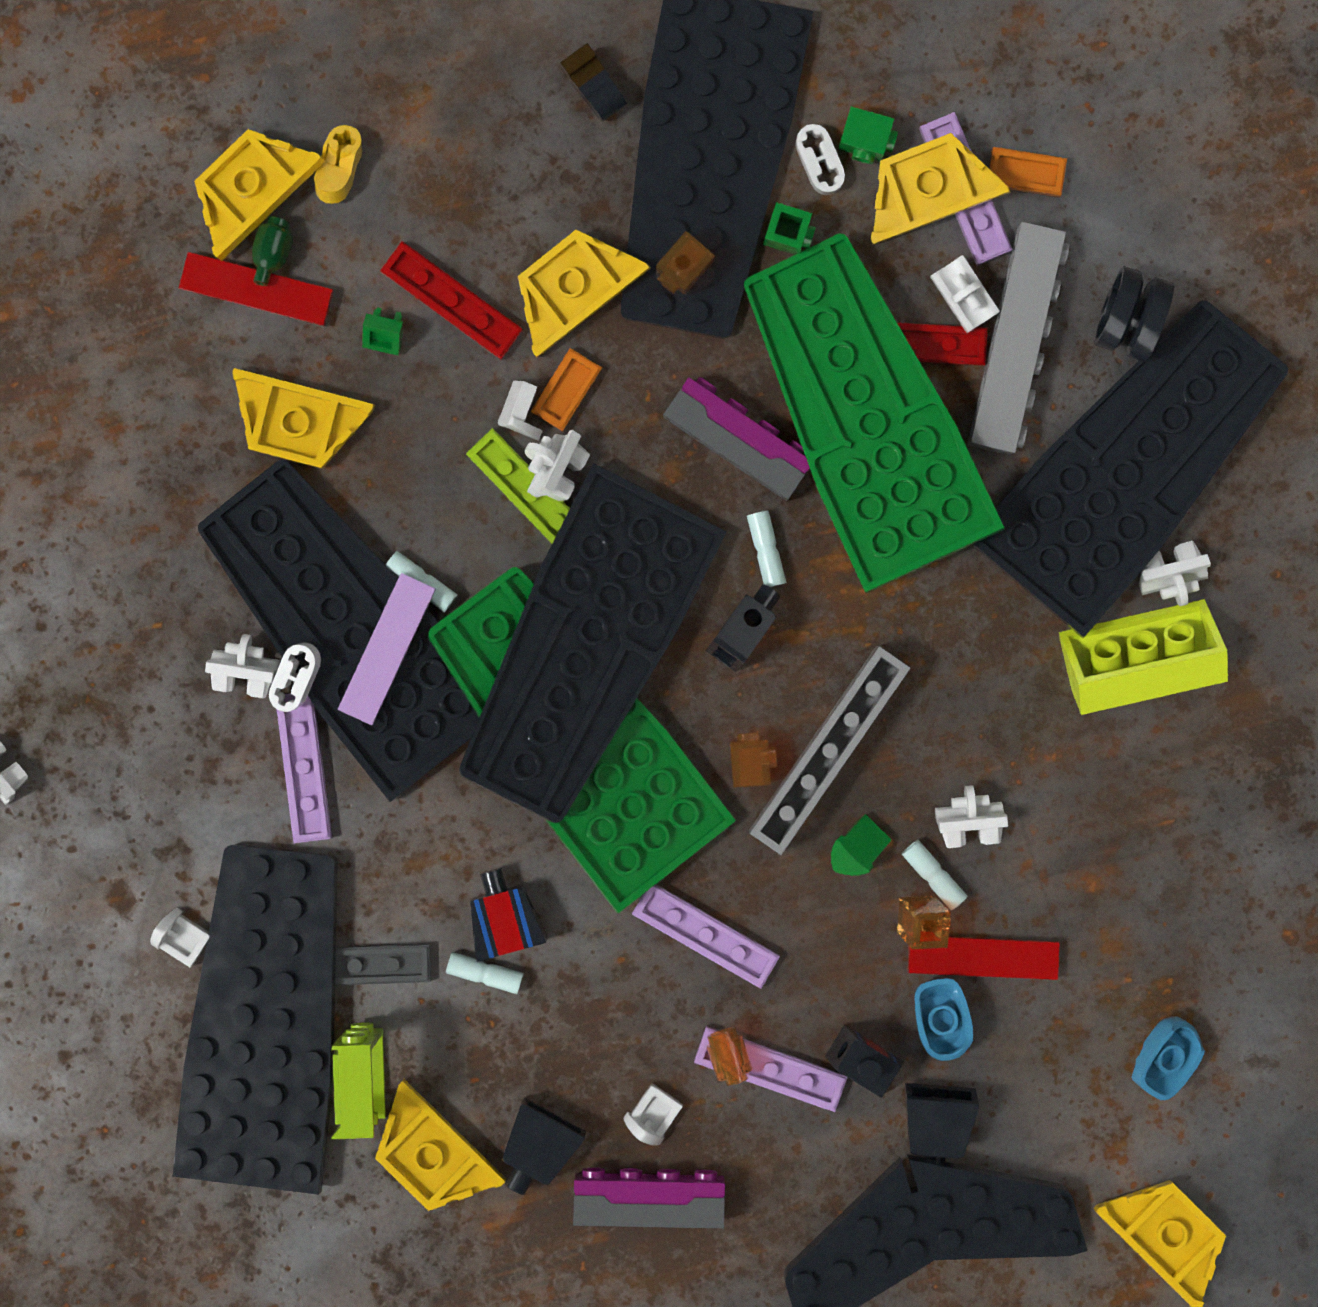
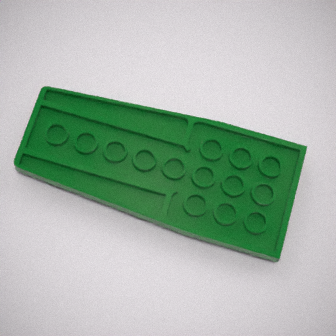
[744,233,1005,594]
[428,567,736,913]

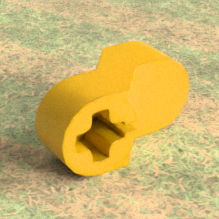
[314,125,362,204]

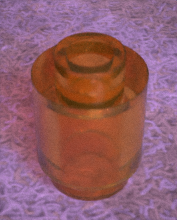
[706,1027,753,1086]

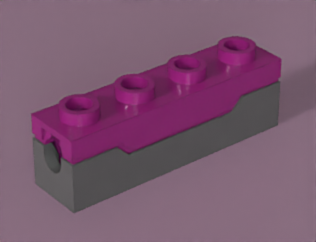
[663,377,810,501]
[573,1167,725,1229]

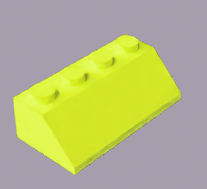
[1059,599,1228,715]

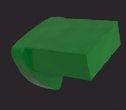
[831,814,891,876]

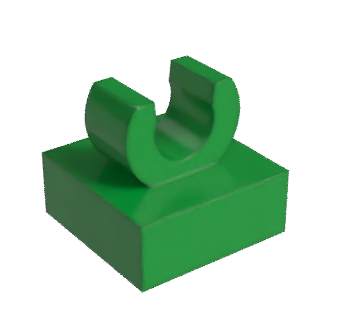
[362,307,403,356]

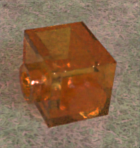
[656,231,715,295]
[729,732,777,788]
[897,896,951,949]

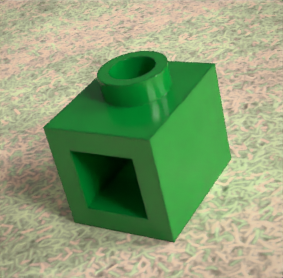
[838,106,898,164]
[763,202,816,255]

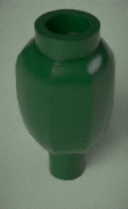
[252,216,293,286]

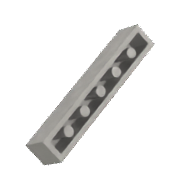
[967,222,1070,455]
[749,646,910,855]

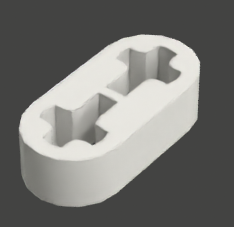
[796,124,845,195]
[269,642,321,712]

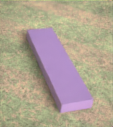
[919,112,1013,266]
[338,573,436,725]
[277,693,332,843]
[632,884,780,989]
[694,1026,847,1112]

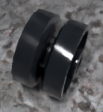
[1094,266,1175,362]

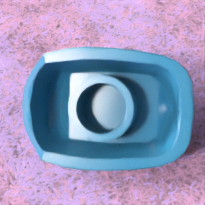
[914,978,973,1061]
[1131,1016,1205,1100]

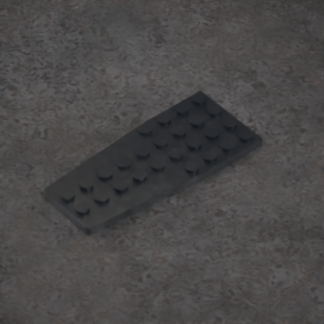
[621,0,813,339]
[972,300,1288,638]
[198,459,479,802]
[459,463,726,823]
[172,844,338,1195]

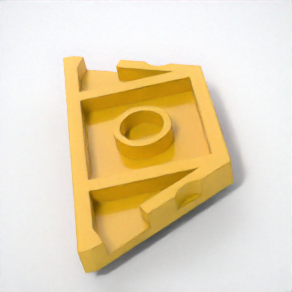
[194,129,325,261]
[871,133,1011,245]
[518,229,651,357]
[232,368,375,469]
[375,1079,506,1211]
[1093,1180,1226,1307]

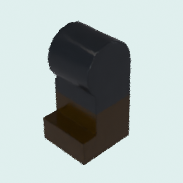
[560,43,627,122]

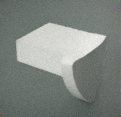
[498,380,542,441]
[150,907,209,967]
[623,1083,683,1145]

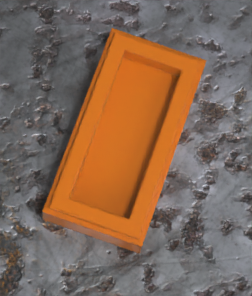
[989,147,1067,198]
[531,348,602,432]

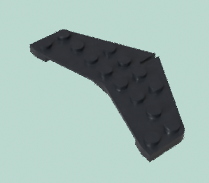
[784,1154,1088,1307]

